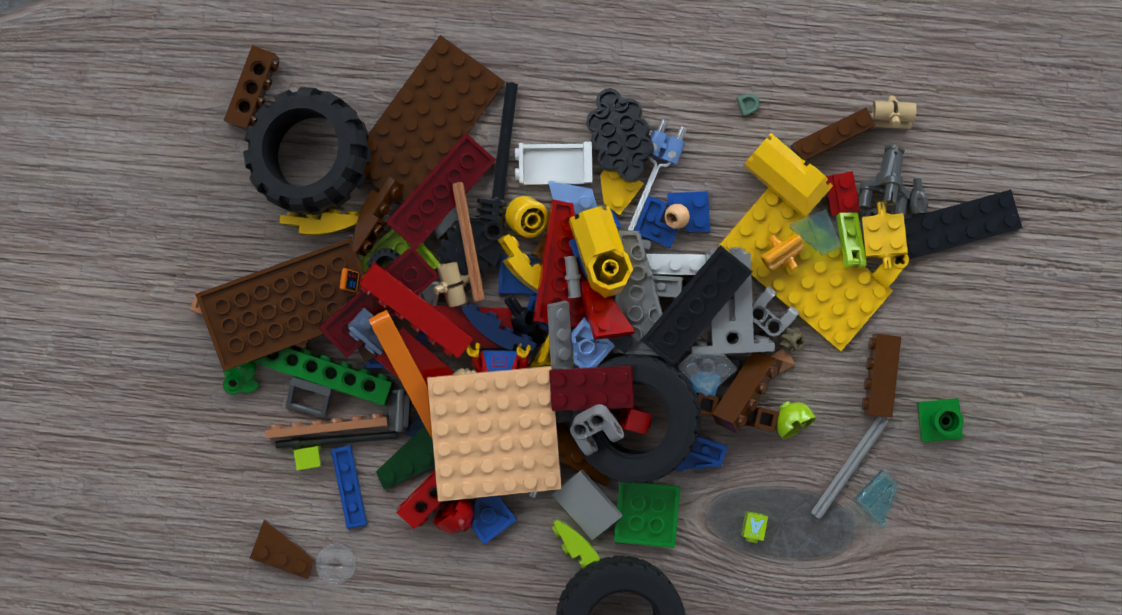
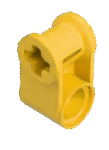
[871,255,909,289]

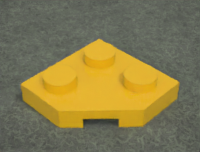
[600,170,644,216]

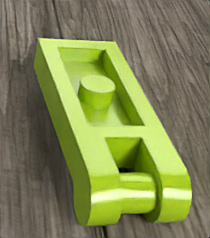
[836,213,866,268]

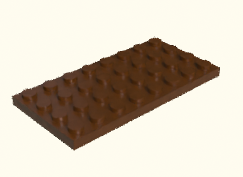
[363,35,505,205]
[195,238,364,371]

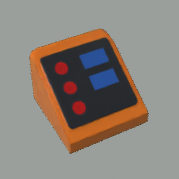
[340,268,359,292]

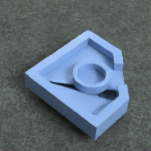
[571,318,615,368]

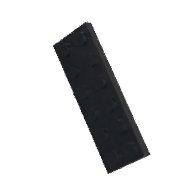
[904,189,1023,260]
[641,245,753,367]

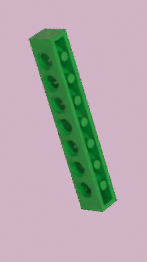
[252,346,394,406]

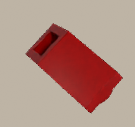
[617,406,652,434]

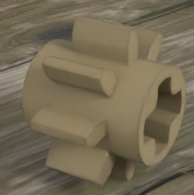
[779,326,805,353]

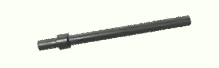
[275,431,398,450]

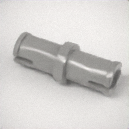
[564,256,582,298]

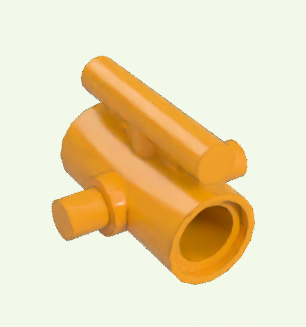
[761,233,805,272]

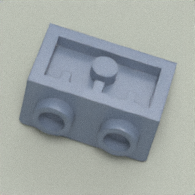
[348,307,383,355]

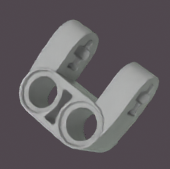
[752,286,799,337]
[571,404,624,456]

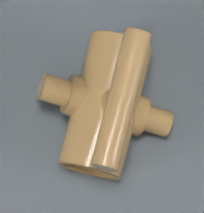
[872,96,916,129]
[433,262,470,307]

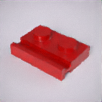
[826,171,860,216]

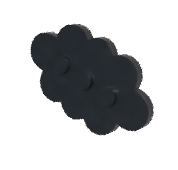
[586,88,654,183]

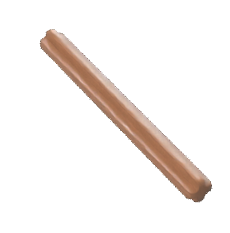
[452,182,485,302]

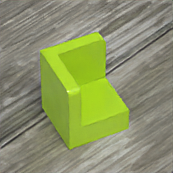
[293,445,321,470]

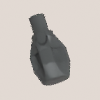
[909,178,928,214]

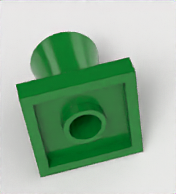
[917,398,964,442]

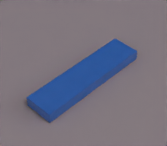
[331,445,368,529]

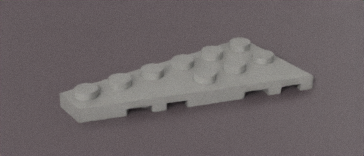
[613,230,663,356]

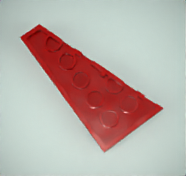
[533,199,587,328]

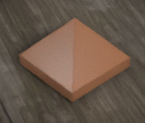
[770,348,795,375]

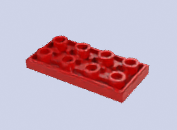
[432,305,514,349]
[375,327,455,386]

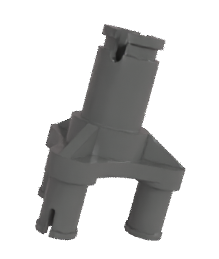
[858,145,911,218]

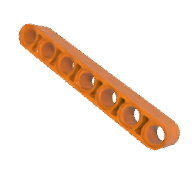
[368,310,433,440]

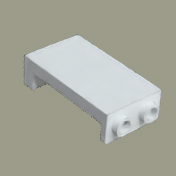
[515,142,592,186]

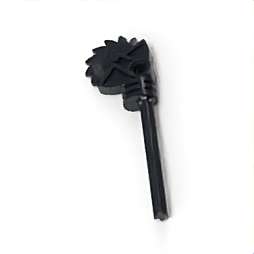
[440,82,518,275]

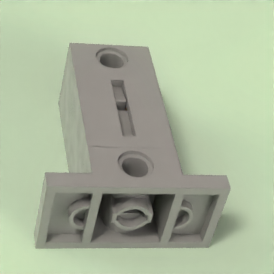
[688,247,775,355]

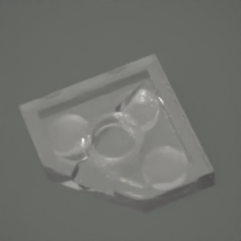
[678,352,737,397]

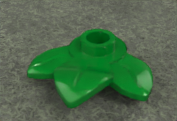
[223,362,260,395]

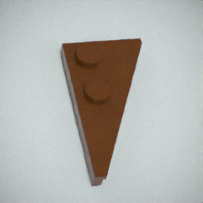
[556,422,610,486]

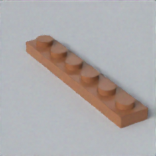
[265,413,389,439]

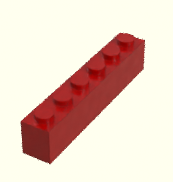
[359,262,473,358]

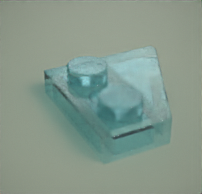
[789,209,842,255]
[854,470,898,526]

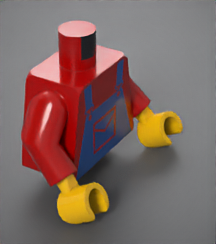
[467,343,531,373]

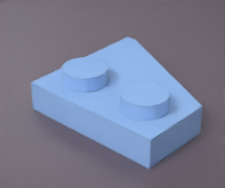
[548,181,597,215]

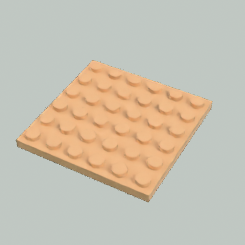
[427,366,561,502]

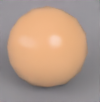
[664,204,690,229]

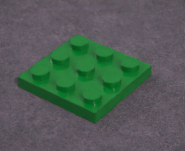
[614,481,681,548]

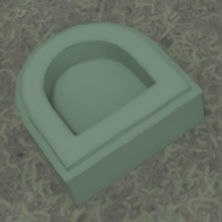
[736,94,760,117]

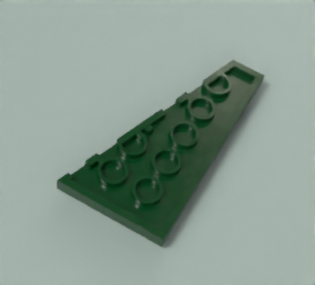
[376,426,435,490]

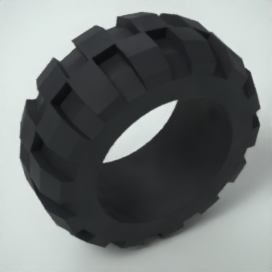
[243,87,371,215]

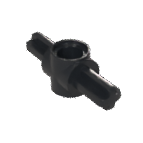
[504,295,544,346]

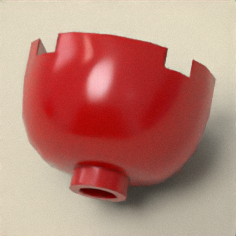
[433,499,474,534]

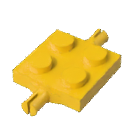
[862,202,908,270]

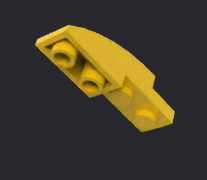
[280,209,360,236]
[498,234,542,293]

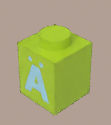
[741,511,768,543]

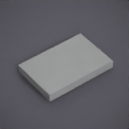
[552,469,622,540]

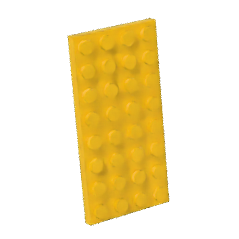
[718,188,893,352]

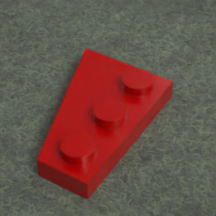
[580,281,635,340]

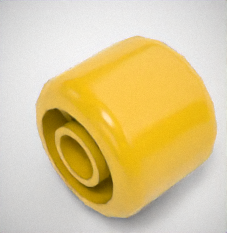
[505,196,549,238]

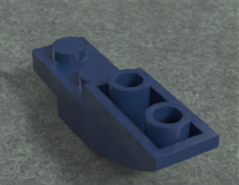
[462,303,537,351]

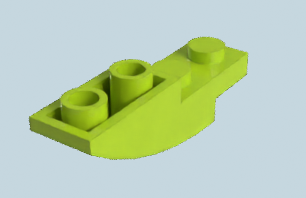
[552,519,601,569]

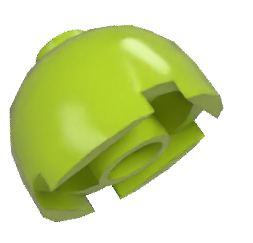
[775,401,816,440]

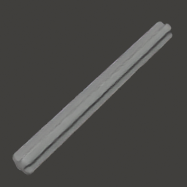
[811,416,888,519]

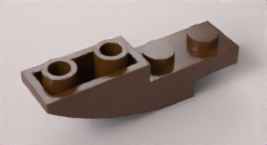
[353,176,404,257]

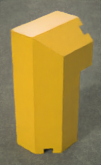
[743,133,833,218]
[569,206,633,298]

